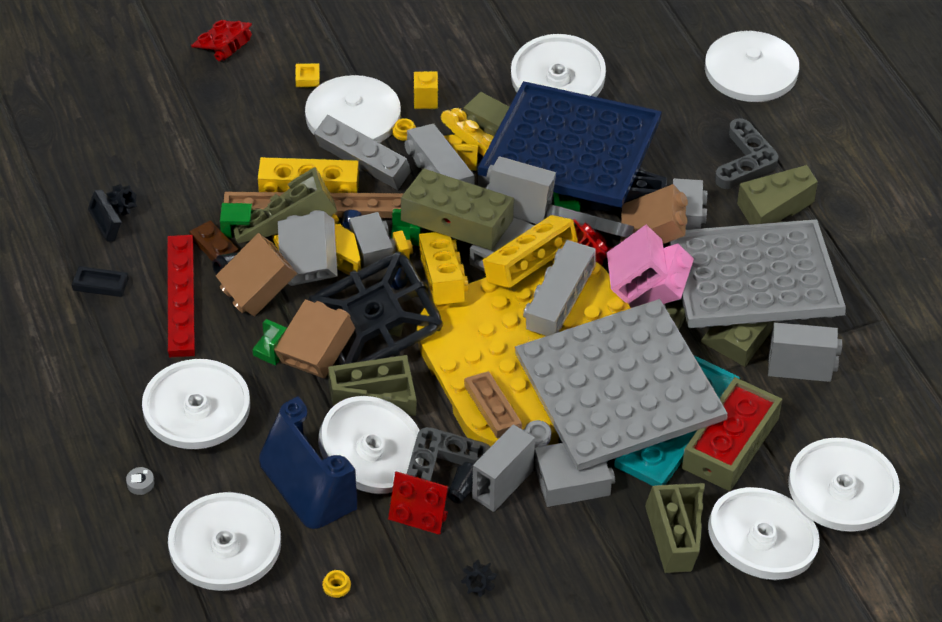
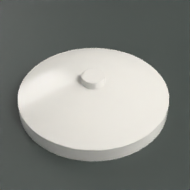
[705,31,799,102]
[511,34,606,97]
[305,75,401,143]
[142,359,250,449]
[319,396,425,494]
[788,438,900,531]
[708,487,819,580]
[168,492,281,591]

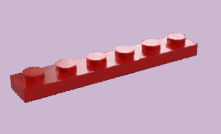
[168,235,195,358]

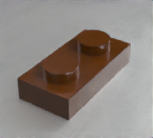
[189,220,238,261]

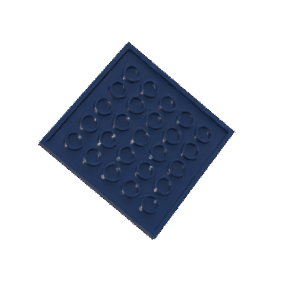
[478,81,662,208]

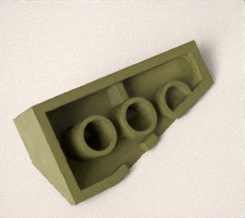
[233,167,337,244]
[701,321,778,367]

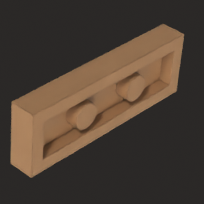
[464,371,522,438]

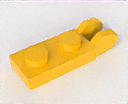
[441,108,494,156]

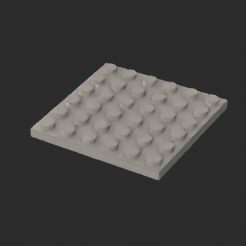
[669,219,846,328]
[515,299,728,471]

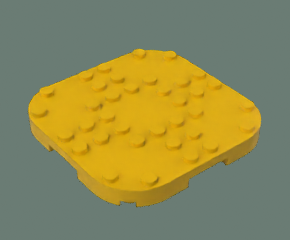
[417,258,630,447]

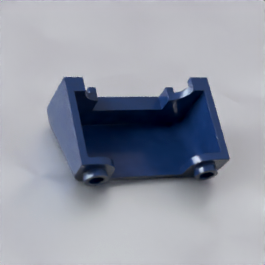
[259,396,357,529]

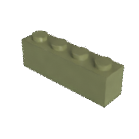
[463,92,509,136]

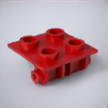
[191,20,252,61]
[573,219,613,266]
[388,471,448,535]

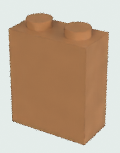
[620,184,688,244]
[216,233,298,317]
[274,299,355,379]

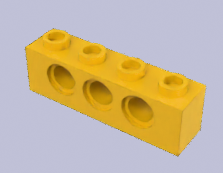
[258,157,359,193]
[482,215,578,288]
[419,232,469,305]

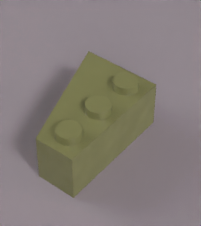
[737,165,818,225]
[328,355,417,416]
[645,483,705,573]

